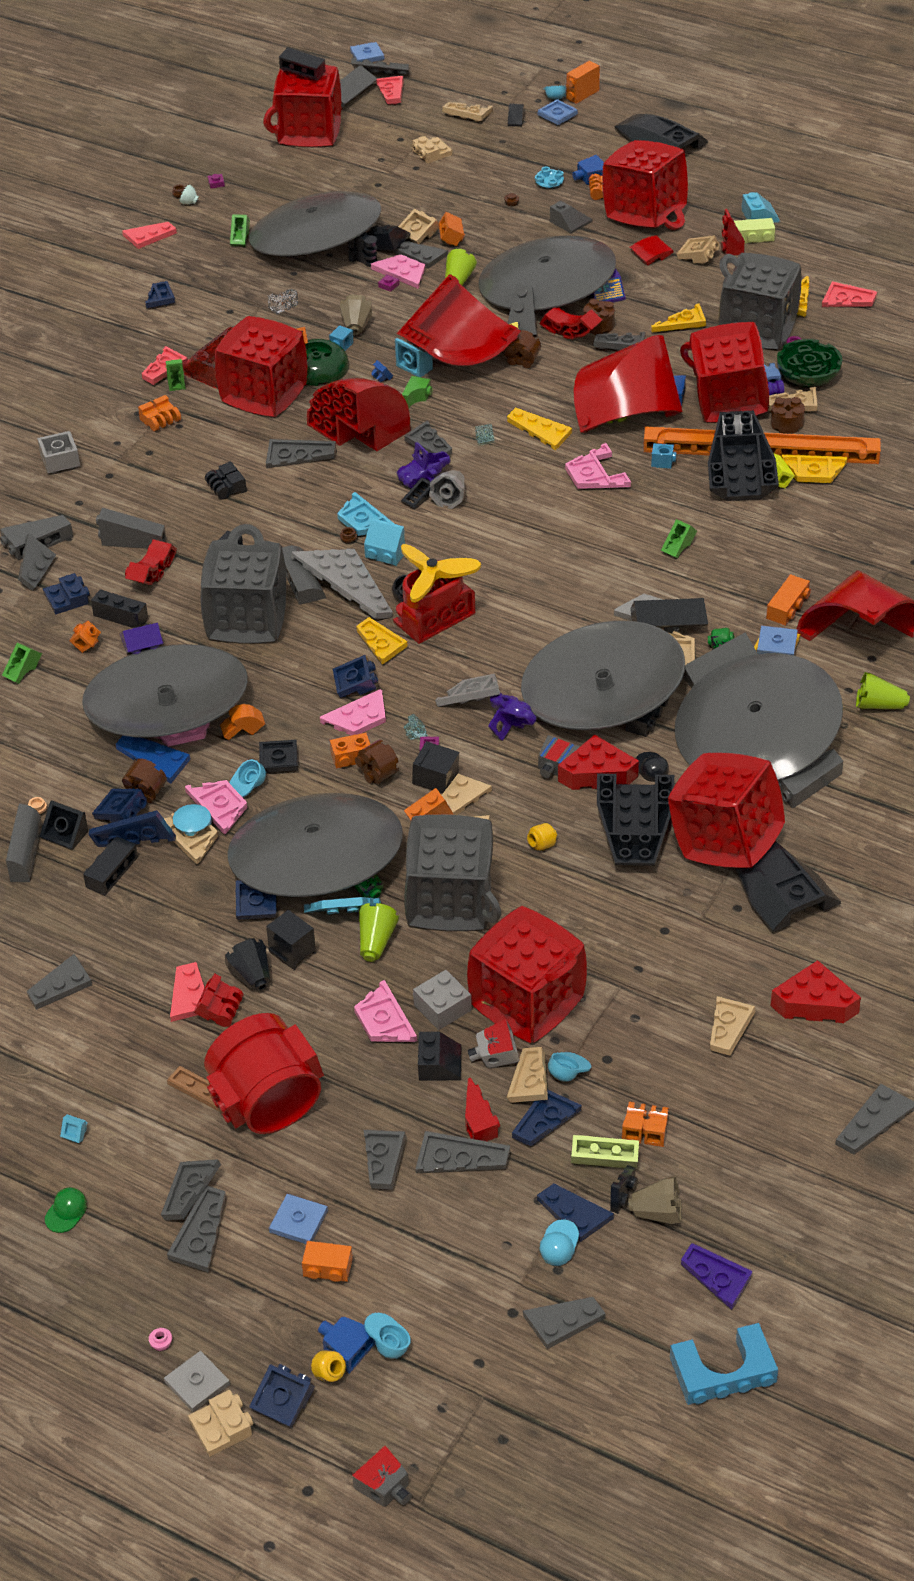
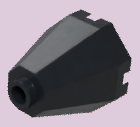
[225,938,270,991]

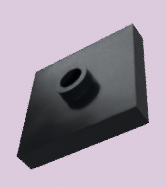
[259,739,298,773]

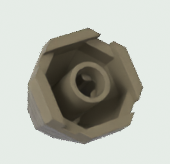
[340,295,372,335]
[628,1176,682,1224]

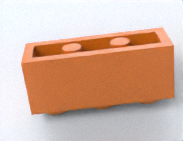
[766,574,811,625]

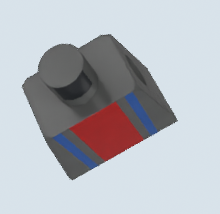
[538,735,579,778]

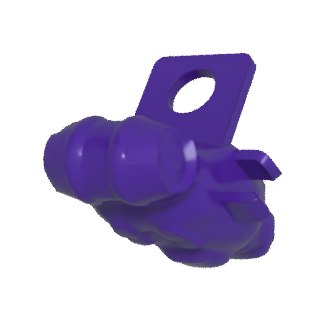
[397,442,451,488]
[488,693,536,740]

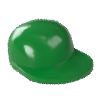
[45,1187,87,1233]

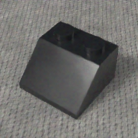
[367,225,411,250]
[418,1032,461,1081]

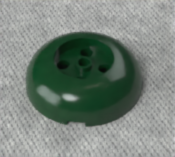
[305,339,349,386]
[777,339,842,387]

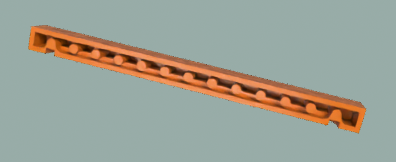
[644,427,880,464]

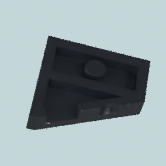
[610,1165,638,1214]

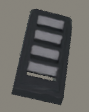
[401,478,431,510]

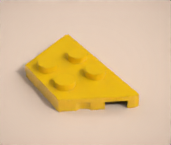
[782,455,847,483]

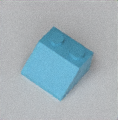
[742,192,780,223]
[395,338,433,377]
[364,518,405,566]

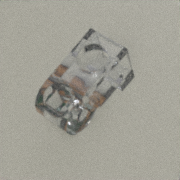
[268,289,298,315]

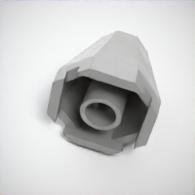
[429,470,464,509]

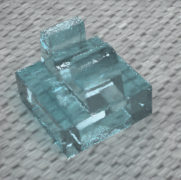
[475,423,494,443]
[404,714,428,739]

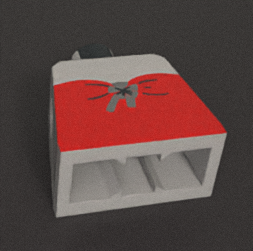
[467,1019,520,1068]

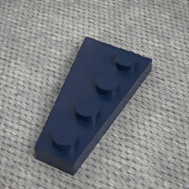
[88,810,176,847]

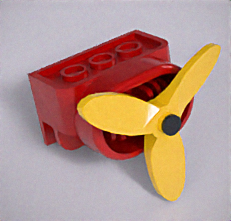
[393,544,481,644]

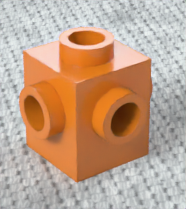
[69,620,101,653]

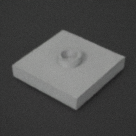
[164,1351,230,1412]

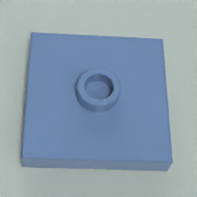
[350,42,384,62]
[537,99,578,125]
[757,626,798,656]
[269,1194,328,1244]

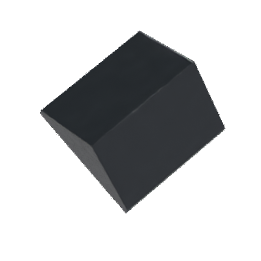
[39,800,88,849]

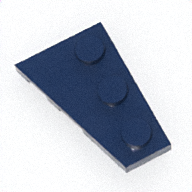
[512,1089,582,1147]
[537,1183,614,1242]

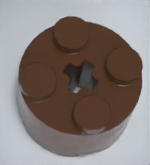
[583,299,615,335]
[504,330,541,368]
[770,397,805,434]
[355,740,399,784]
[122,759,167,803]

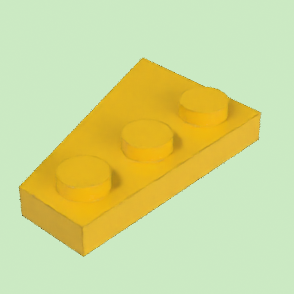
[356,617,408,665]

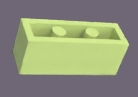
[734,218,775,243]
[571,1135,639,1168]

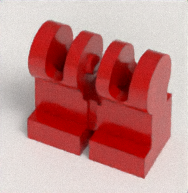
[193,973,244,1027]

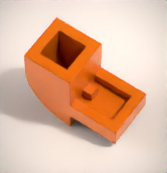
[220,704,265,740]

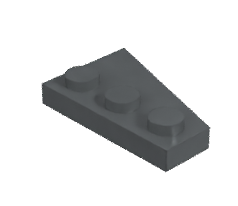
[594,332,646,351]
[364,1130,406,1190]
[523,1297,606,1349]

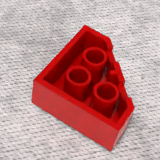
[558,735,639,790]
[770,960,861,1023]

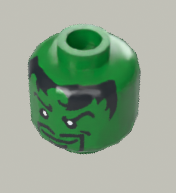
[708,627,735,649]
[354,874,383,899]

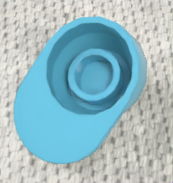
[543,86,566,100]
[230,759,266,797]
[548,1052,591,1082]
[539,1220,579,1266]
[364,1313,411,1359]

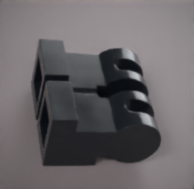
[348,232,377,267]
[205,461,247,499]

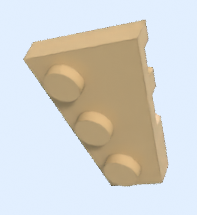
[442,102,493,122]
[769,387,817,412]
[442,774,492,815]
[710,996,756,1055]
[507,1047,548,1103]

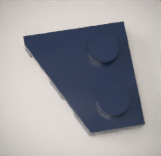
[145,281,175,308]

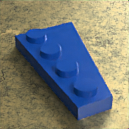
[116,736,190,784]

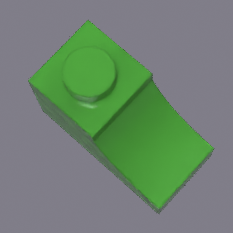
[230,214,250,246]
[165,359,185,391]
[402,376,433,408]
[661,519,697,559]
[2,643,42,683]

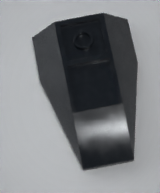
[615,114,708,149]
[708,410,779,501]
[597,774,674,866]
[735,841,841,933]

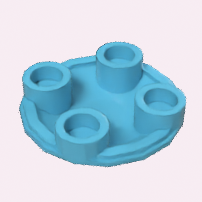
[535,166,564,188]
[173,804,212,836]

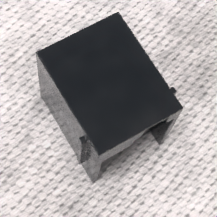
[412,741,460,793]
[266,910,316,970]

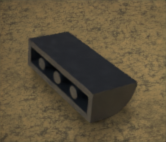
[630,598,708,628]

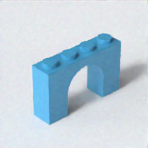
[670,1323,778,1405]

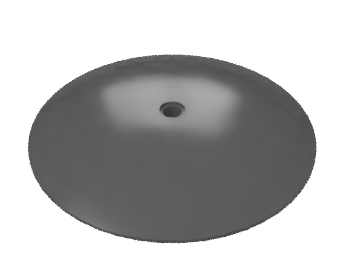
[249,191,381,256]
[479,235,616,310]
[521,621,685,730]
[82,644,248,737]
[675,653,843,781]
[228,793,403,897]

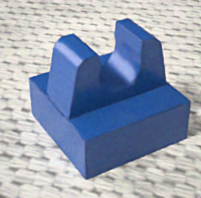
[371,360,393,382]

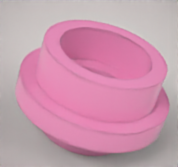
[149,1328,172,1351]

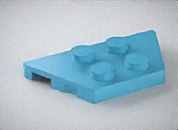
[337,492,395,536]
[304,897,381,914]

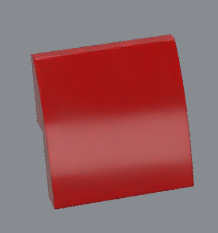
[630,235,673,266]

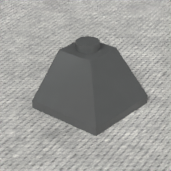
[550,201,592,234]

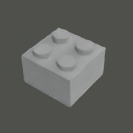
[37,431,80,473]
[413,970,472,1030]

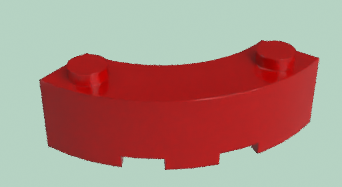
[539,307,602,339]
[125,540,177,585]

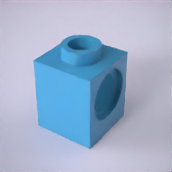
[329,326,354,351]
[651,443,676,469]

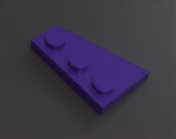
[681,1243,753,1310]

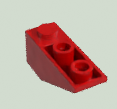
[721,209,745,256]
[465,1078,500,1142]

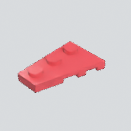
[376,76,404,105]
[122,222,177,249]
[822,281,877,307]
[142,346,188,385]
[170,962,204,1022]

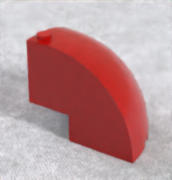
[307,378,411,451]

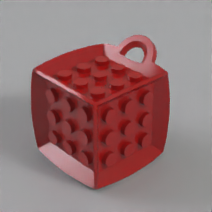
[263,65,341,147]
[602,140,688,230]
[215,316,307,417]
[680,322,769,422]
[668,753,785,868]
[467,906,587,1043]

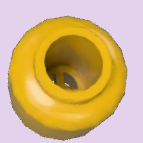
[527,823,557,851]
[311,1350,346,1382]

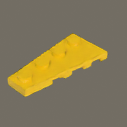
[507,408,572,451]

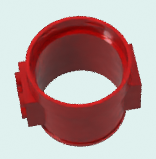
[204,1013,324,1134]

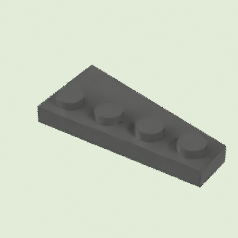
[351,58,411,75]
[266,439,336,468]
[835,1084,914,1155]
[415,1131,510,1173]
[167,1186,226,1273]

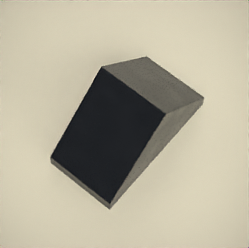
[508,104,525,127]

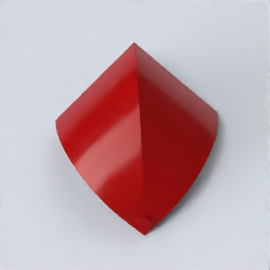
[397,274,521,366]
[574,335,683,433]
[796,570,914,641]

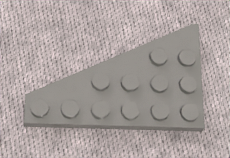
[291,549,393,619]

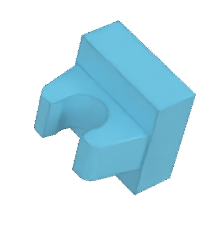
[60,1114,88,1143]

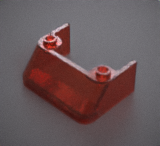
[183,327,233,389]

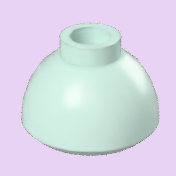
[180,185,199,205]

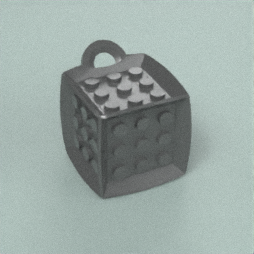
[719,253,802,349]
[201,524,286,643]
[404,814,501,930]

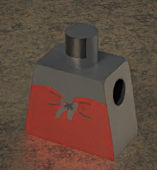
[352,1446,412,1506]

